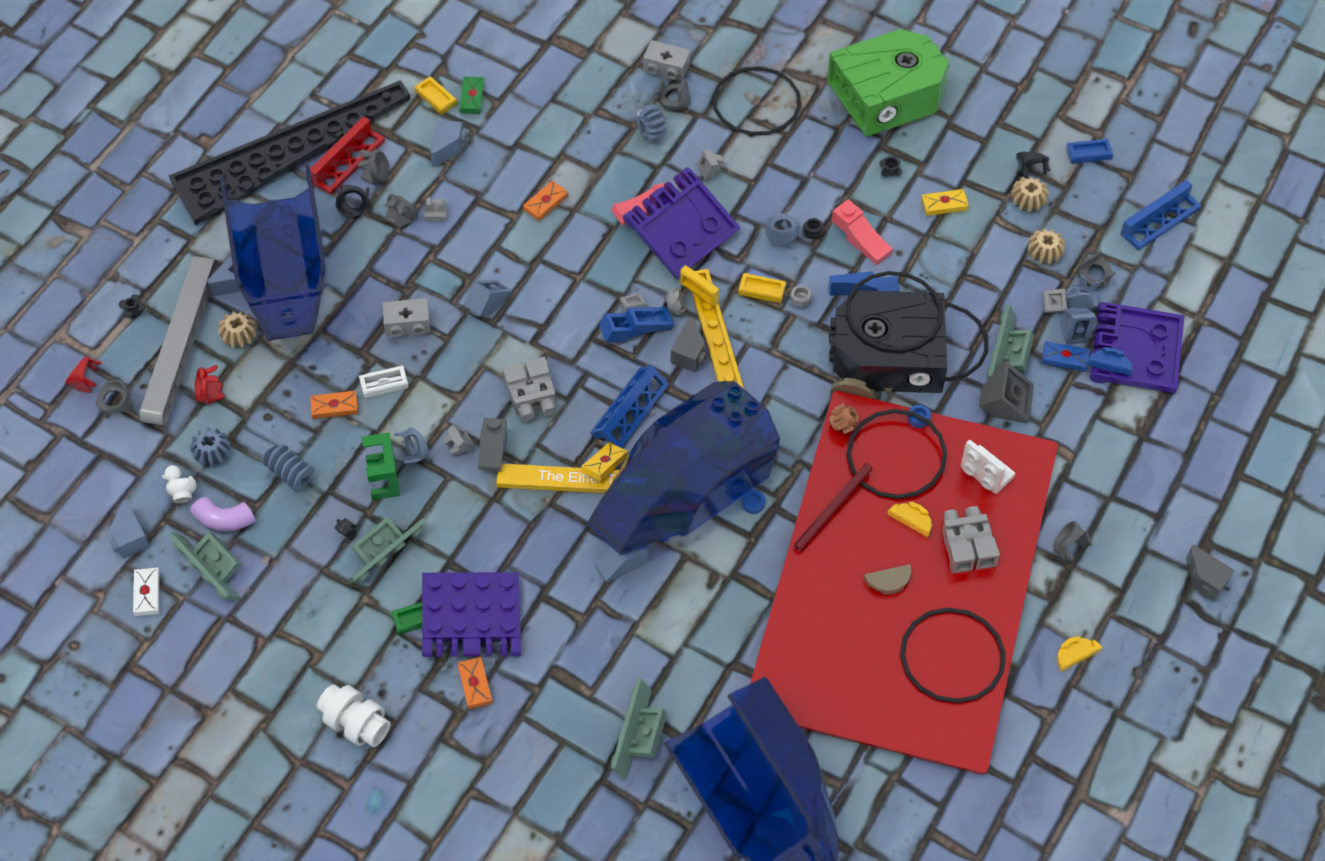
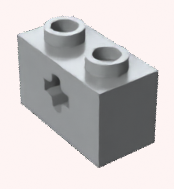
[643,40,690,82]
[383,298,431,337]

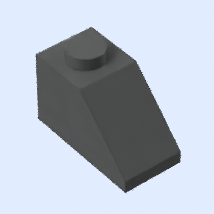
[670,317,707,372]
[478,418,508,471]
[1186,545,1235,601]

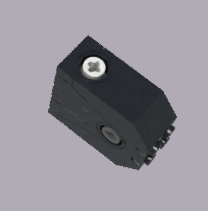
[829,291,947,393]

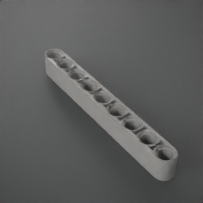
[140,256,218,425]

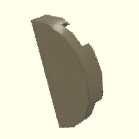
[830,378,876,399]
[864,564,911,594]

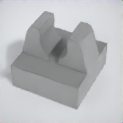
[697,149,724,180]
[424,198,448,222]
[444,424,476,456]

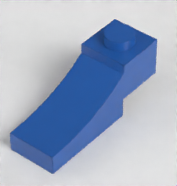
[828,271,900,296]
[599,307,674,342]

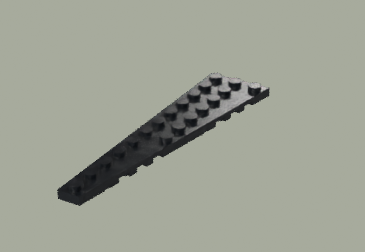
[169,80,410,225]

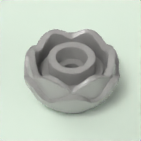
[666,288,686,315]

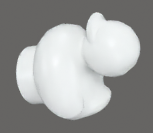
[162,465,197,503]

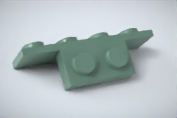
[987,305,1034,379]
[347,516,426,584]
[168,532,242,601]
[611,679,667,780]

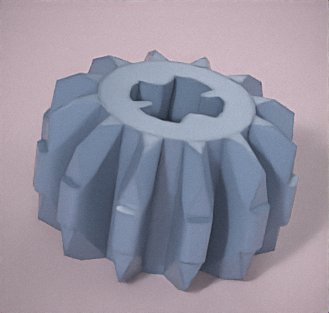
[636,104,667,142]
[190,427,231,467]

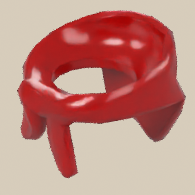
[65,356,102,393]
[195,365,225,404]

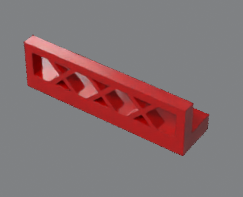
[309,116,385,195]

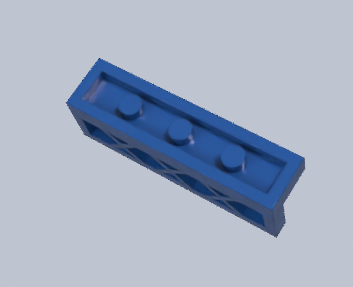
[1120,180,1202,251]
[590,365,669,448]

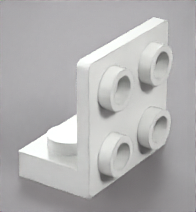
[961,440,1015,494]

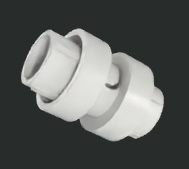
[317,684,391,747]

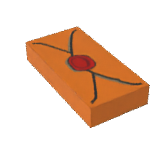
[523,180,568,221]
[310,391,358,419]
[457,657,493,710]

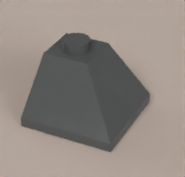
[979,361,1034,423]

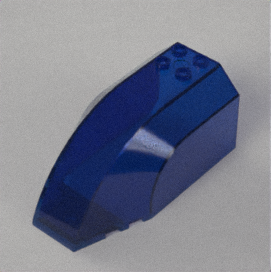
[219,163,328,341]
[587,381,780,555]
[664,676,838,861]

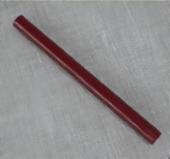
[793,463,873,551]

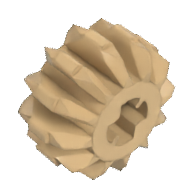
[1011,176,1049,212]
[1028,228,1065,265]
[218,310,257,349]

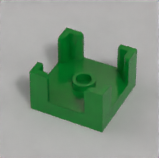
[361,432,400,501]

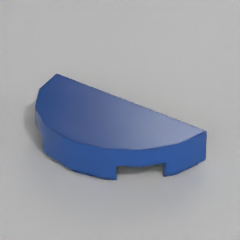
[1086,347,1133,376]

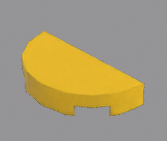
[887,502,932,537]
[1057,636,1103,672]

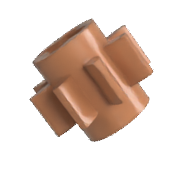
[830,403,859,434]

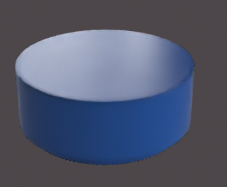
[907,405,931,428]
[742,490,765,514]

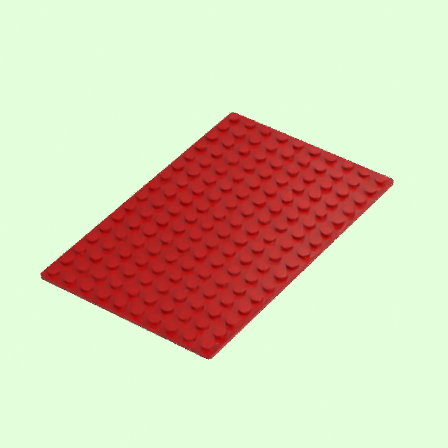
[743,391,1058,775]

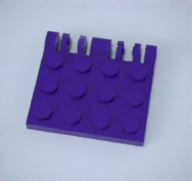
[623,167,741,279]
[1090,302,1185,394]
[422,572,521,657]

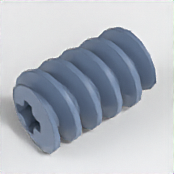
[262,444,314,493]

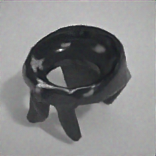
[1015,152,1050,179]
[335,185,370,217]

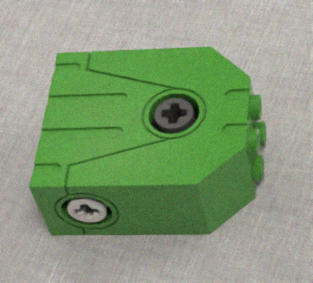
[827,29,949,137]

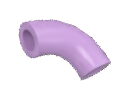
[190,497,256,532]

